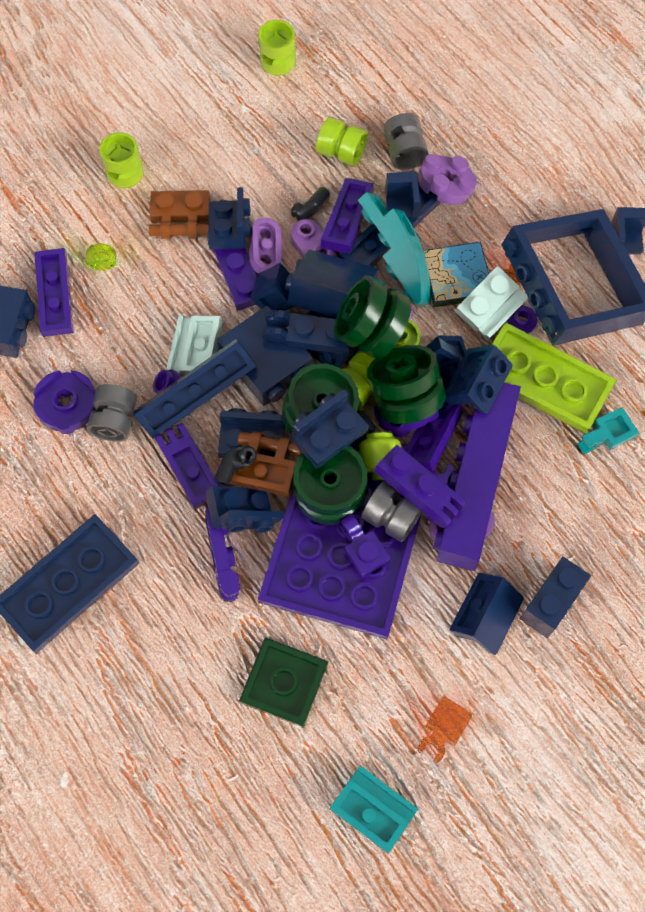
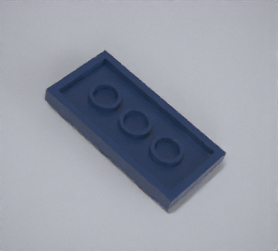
[0,514,140,654]

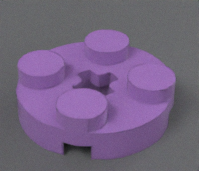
[417,154,477,205]

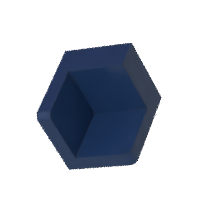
[385,171,420,219]
[611,207,645,255]
[251,263,293,311]

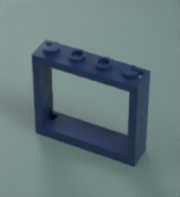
[501,209,645,346]

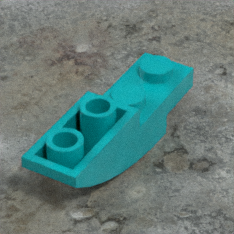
[358,192,431,306]

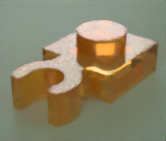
[417,695,473,764]

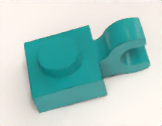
[577,407,639,454]

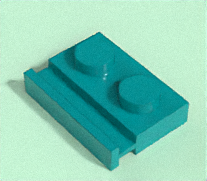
[329,765,418,854]

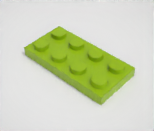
[492,322,617,434]

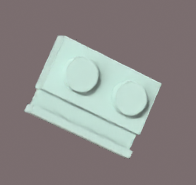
[455,266,528,341]
[166,315,224,376]

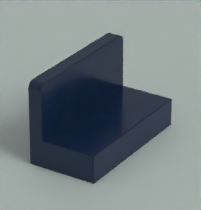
[449,573,524,655]

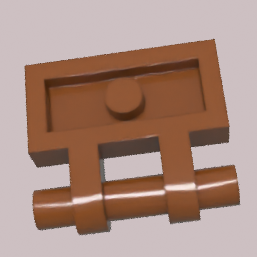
[149,190,210,239]
[230,431,302,497]

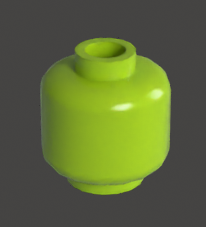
[359,432,401,480]

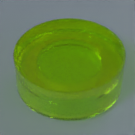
[86,243,116,271]

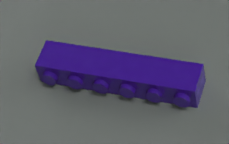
[433,382,521,572]

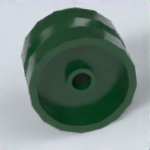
[334,275,411,360]
[367,345,446,424]
[281,363,360,435]
[294,446,367,525]

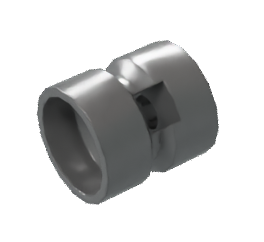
[383,113,429,170]
[86,384,137,442]
[361,481,422,543]

